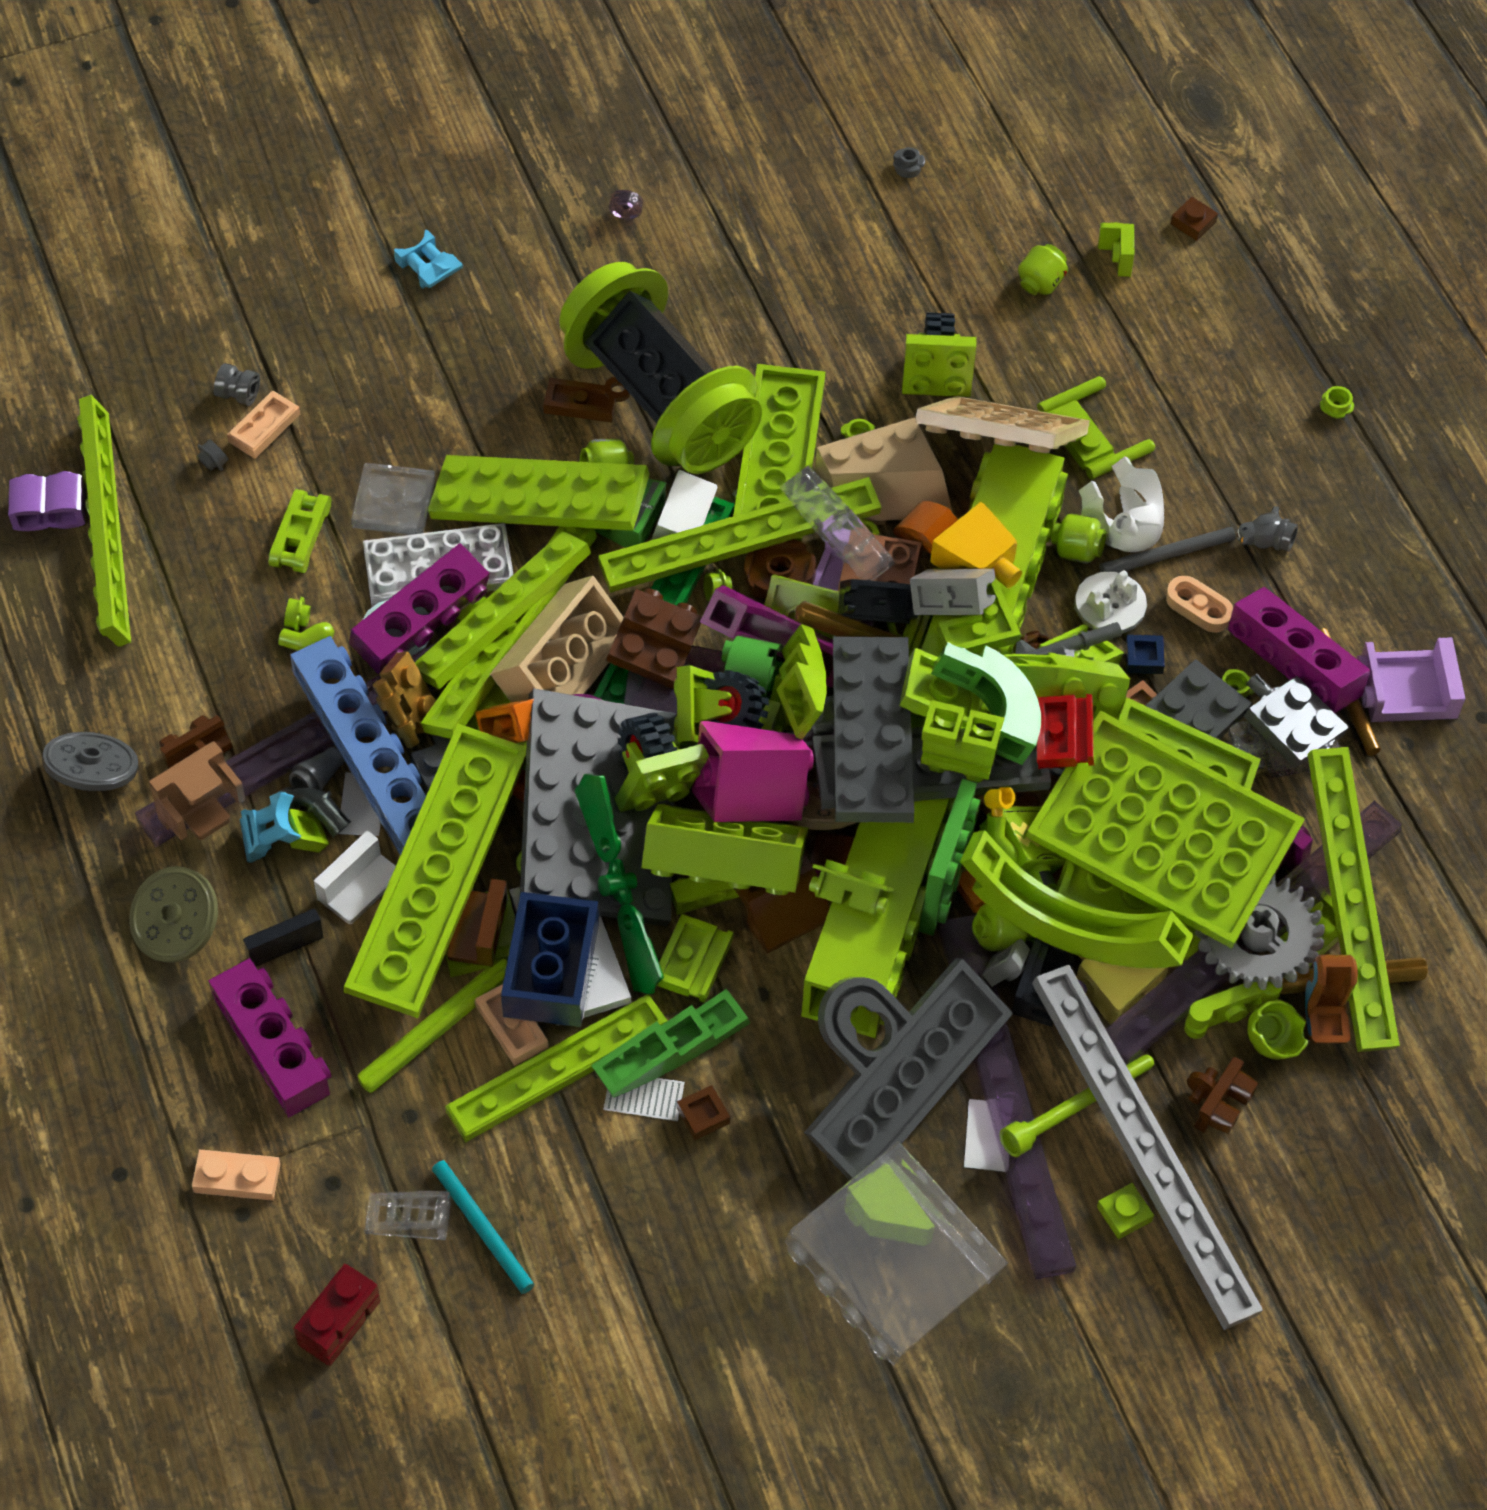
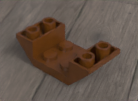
[734,821,830,954]

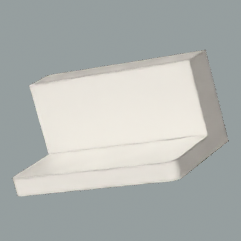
[651,470,717,540]
[314,830,396,924]

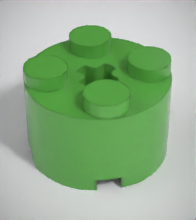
[722,636,783,710]

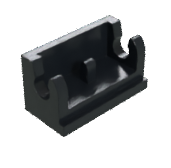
[838,579,919,624]
[1012,938,1075,1027]

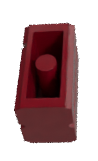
[293,1263,381,1366]

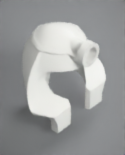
[1079,456,1164,552]

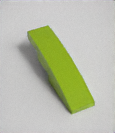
[776,624,827,740]

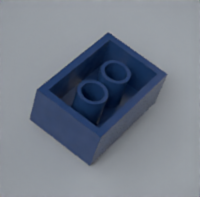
[501,892,599,1027]

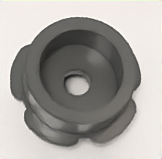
[893,147,925,178]
[196,439,229,471]

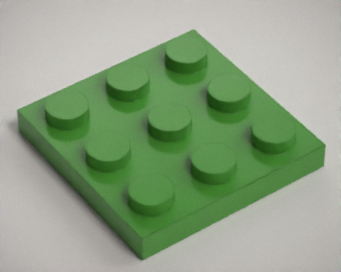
[919,779,981,936]

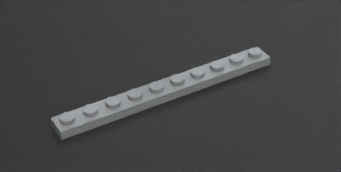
[1032,965,1263,1330]

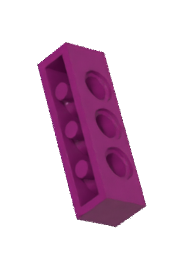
[349,543,490,675]
[1227,587,1371,713]
[208,958,332,1118]

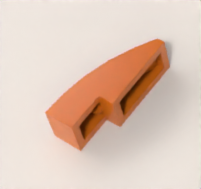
[893,501,958,554]

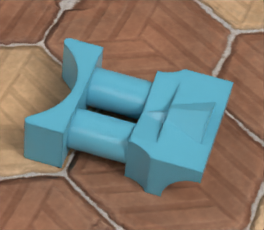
[394,230,463,289]
[239,791,301,863]

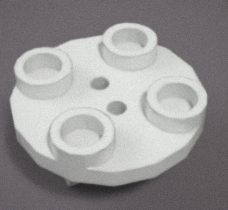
[1074,570,1147,634]

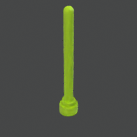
[999,1055,1154,1157]

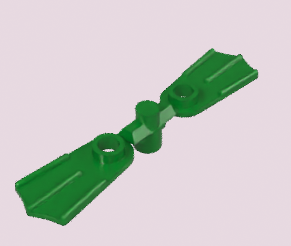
[575,773,664,994]

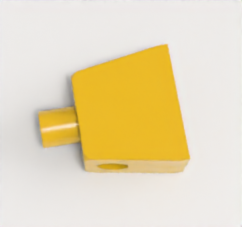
[930,502,1022,589]

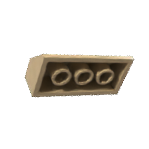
[490,575,623,702]

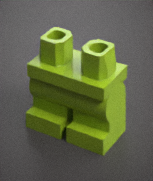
[921,700,1005,783]

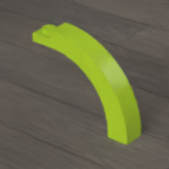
[960,830,1193,968]

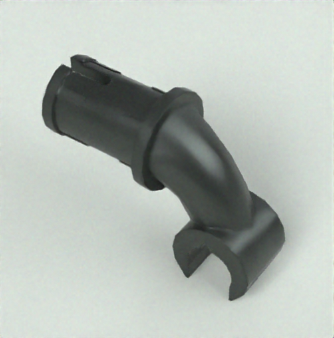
[270,787,351,837]

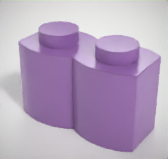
[8,471,86,531]

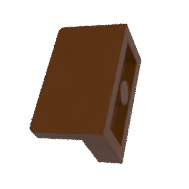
[447,879,508,967]

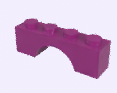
[700,585,833,688]

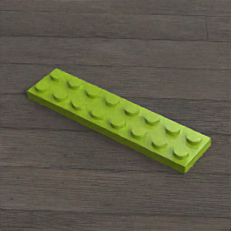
[344,723,526,1018]

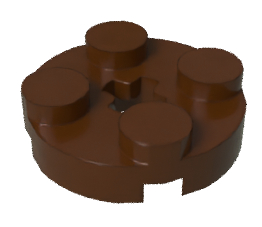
[744,539,817,599]

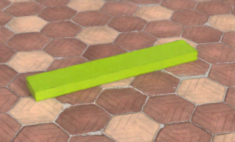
[445,994,667,1142]

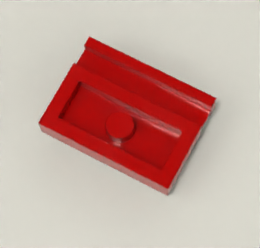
[1037,694,1094,769]

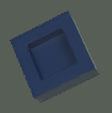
[1125,635,1165,674]

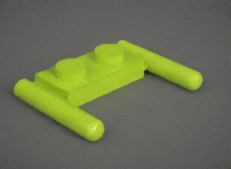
[1037,376,1155,480]

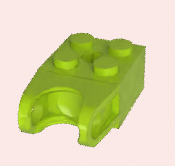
[985,652,1131,720]

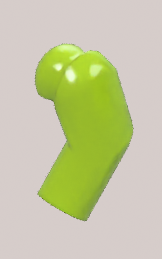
[278,622,334,651]

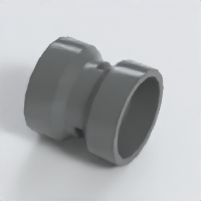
[214,363,260,406]

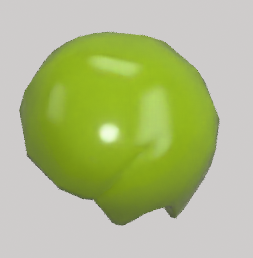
[1247,999,1308,1060]

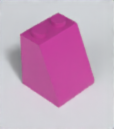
[692,721,814,822]

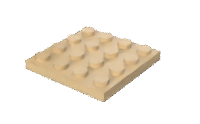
[915,396,1090,453]

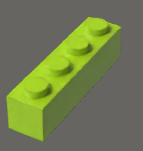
[670,878,739,915]

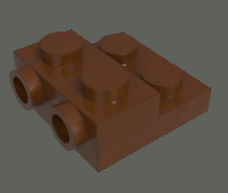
[606,588,702,689]

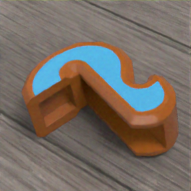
[1304,955,1358,1044]

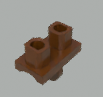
[159,715,233,769]
[1186,1057,1258,1134]

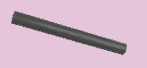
[1099,527,1236,573]

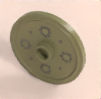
[129,866,218,963]

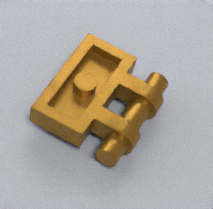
[373,651,436,748]

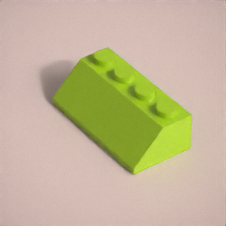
[641,804,809,895]

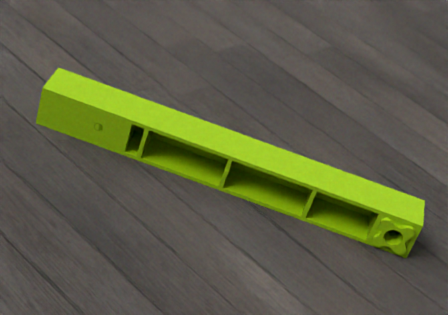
[801,443,1068,1038]

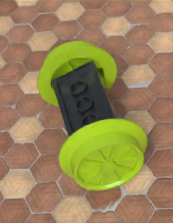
[559,262,762,474]

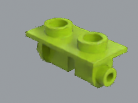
[809,860,894,915]

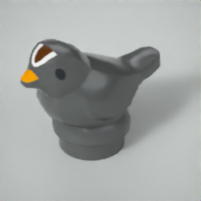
[1237,506,1298,552]

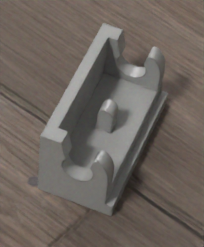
[910,569,996,615]

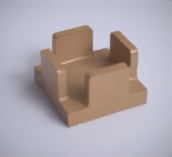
[149,741,245,840]

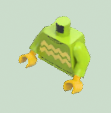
[979,787,1067,890]

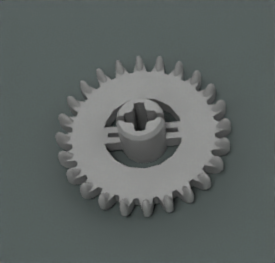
[1195,874,1325,990]

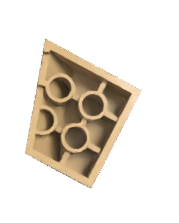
[815,417,953,526]

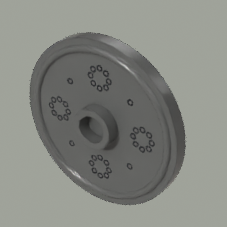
[42,732,138,791]

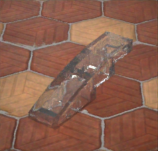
[780,465,895,581]

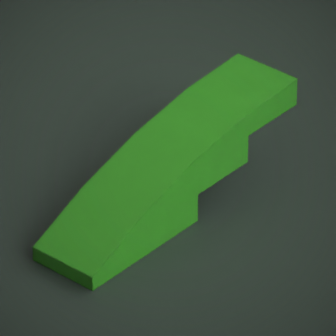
[591,989,750,1098]

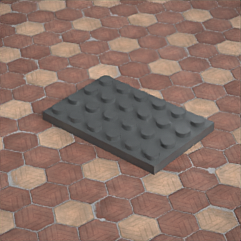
[520,688,676,926]

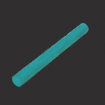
[432,1160,535,1294]

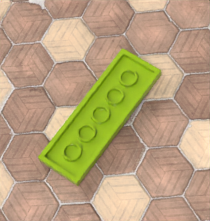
[733,364,826,542]
[428,455,650,531]

